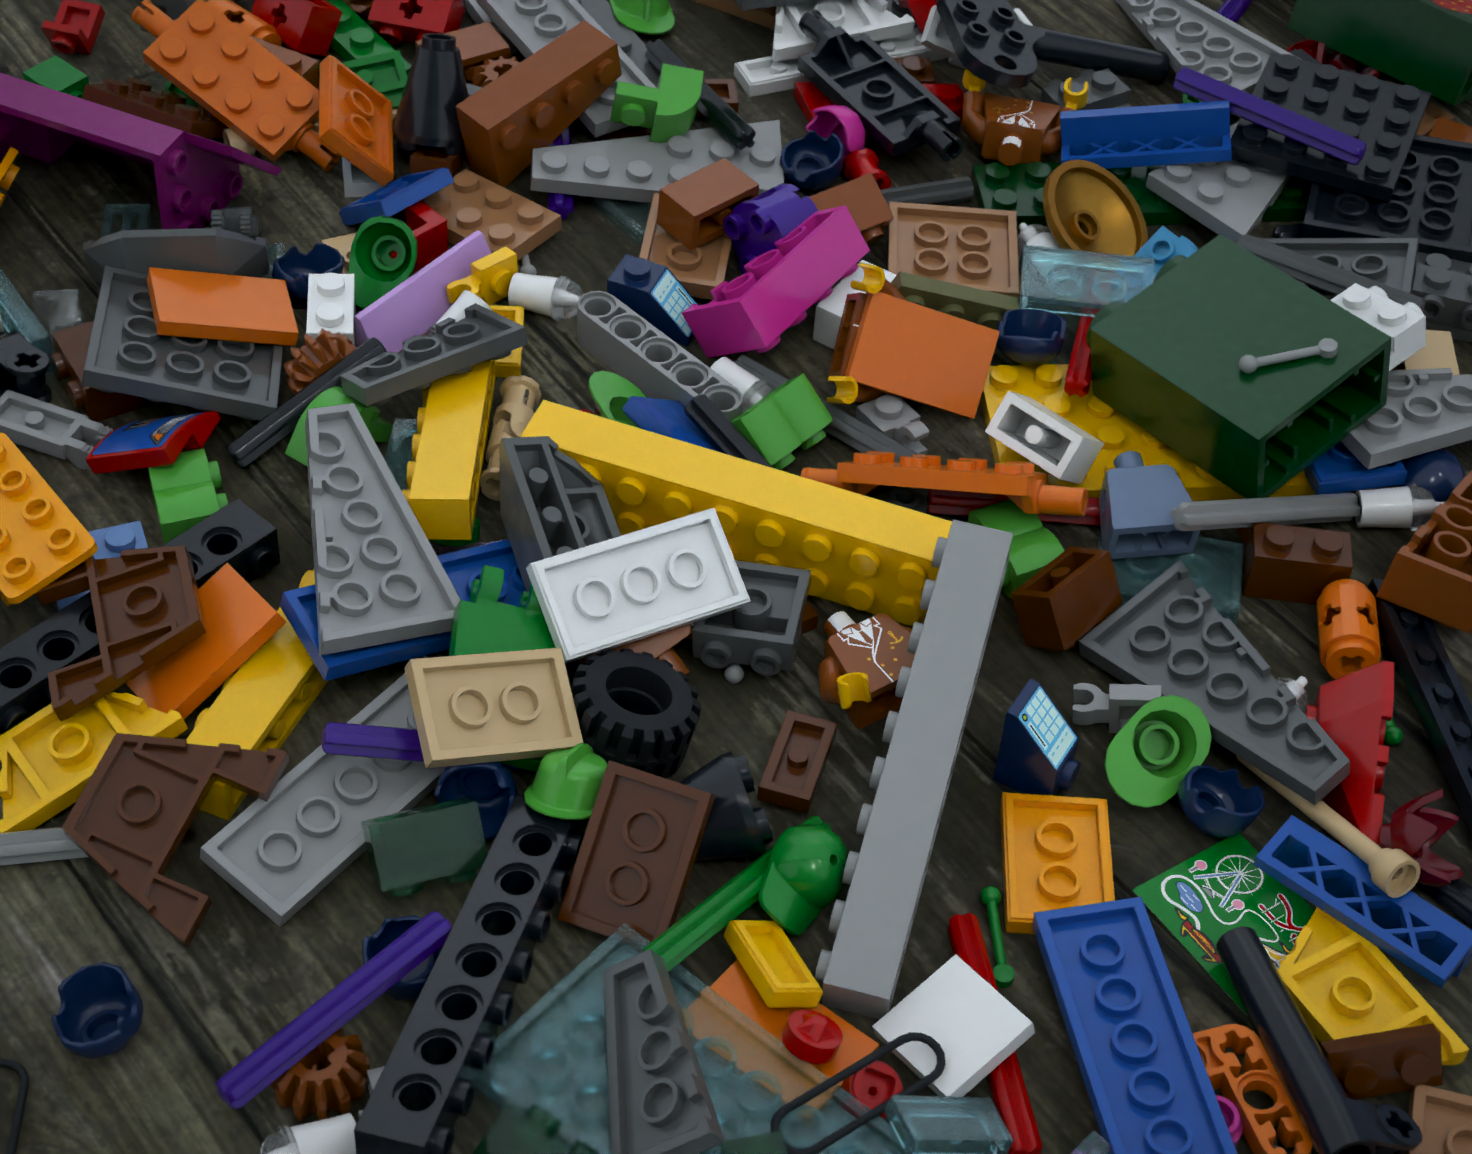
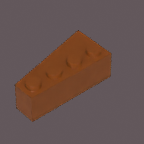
[456,20,622,188]
[1376,470,1472,634]

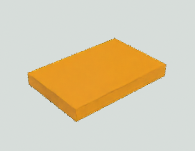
[1000,792,1115,934]

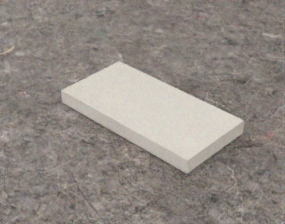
[526,508,751,664]

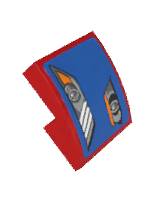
[85,411,221,474]

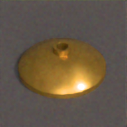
[1043,160,1148,278]

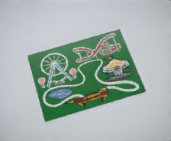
[1133,834,1315,1015]

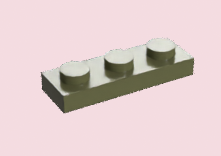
[891,271,1020,330]

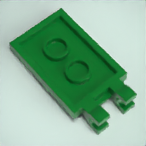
[449,565,556,772]

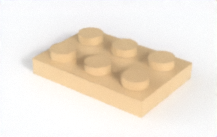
[404,648,584,769]

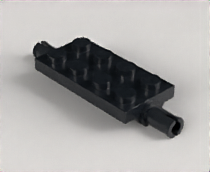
[798,10,964,162]

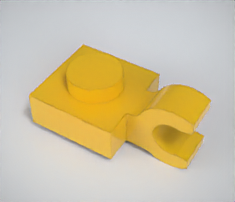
[446,246,518,305]

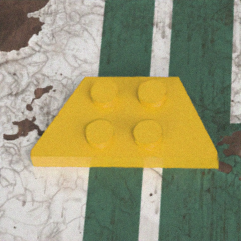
[0,691,188,833]
[1277,907,1469,1066]

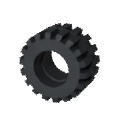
[570,648,701,779]

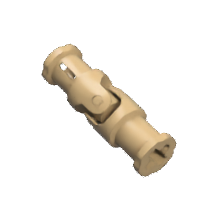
[480,375,541,502]

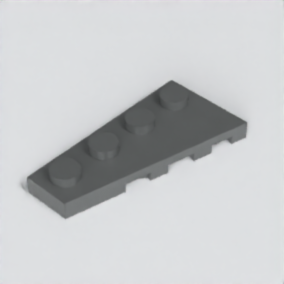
[340,303,528,406]
[604,949,725,1154]

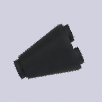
[393,33,469,155]
[679,751,773,862]

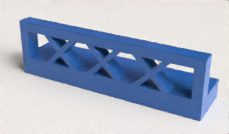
[1060,100,1232,169]
[1254,815,1472,988]

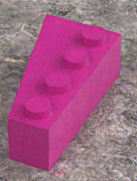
[682,205,870,358]

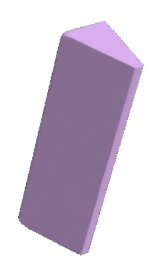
[354,230,491,353]

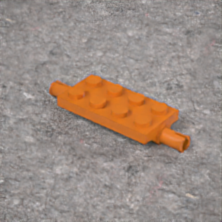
[131,0,342,173]
[800,451,1088,517]

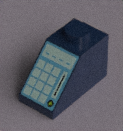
[607,254,699,346]
[993,679,1081,796]

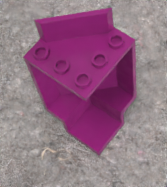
[0,73,283,229]

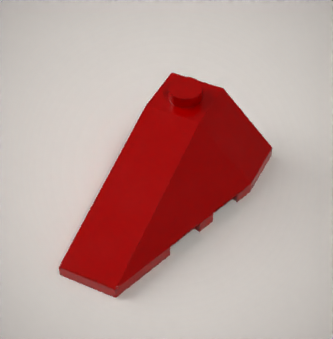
[1303,661,1394,855]

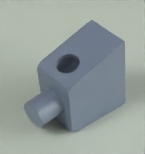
[1098,451,1200,559]

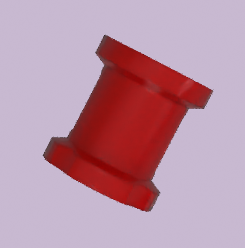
[843,148,891,190]

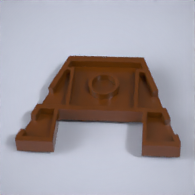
[36,545,206,721]
[62,733,290,947]

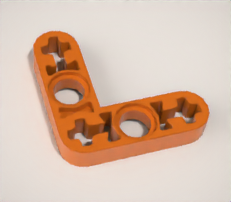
[1192,1024,1313,1154]

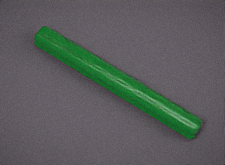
[643,816,832,972]

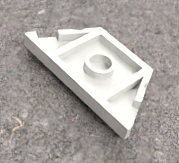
[772,0,915,62]

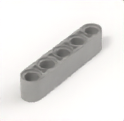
[577,291,743,421]

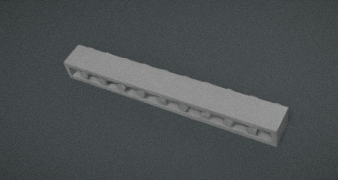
[815,519,1013,1020]

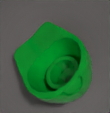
[348,216,418,309]
[758,824,848,936]

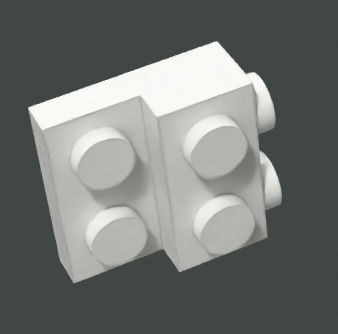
[1330,283,1426,371]

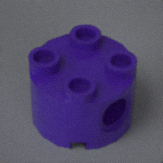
[723,183,818,275]

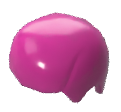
[806,105,866,168]

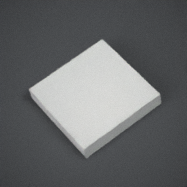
[872,954,1036,1107]

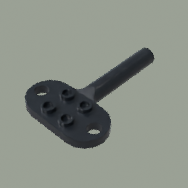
[936,0,1169,89]

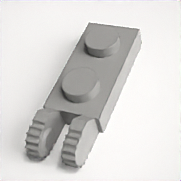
[0,390,114,472]

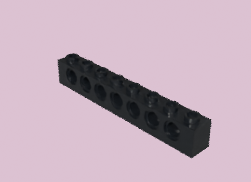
[0,499,280,735]
[354,795,585,1154]

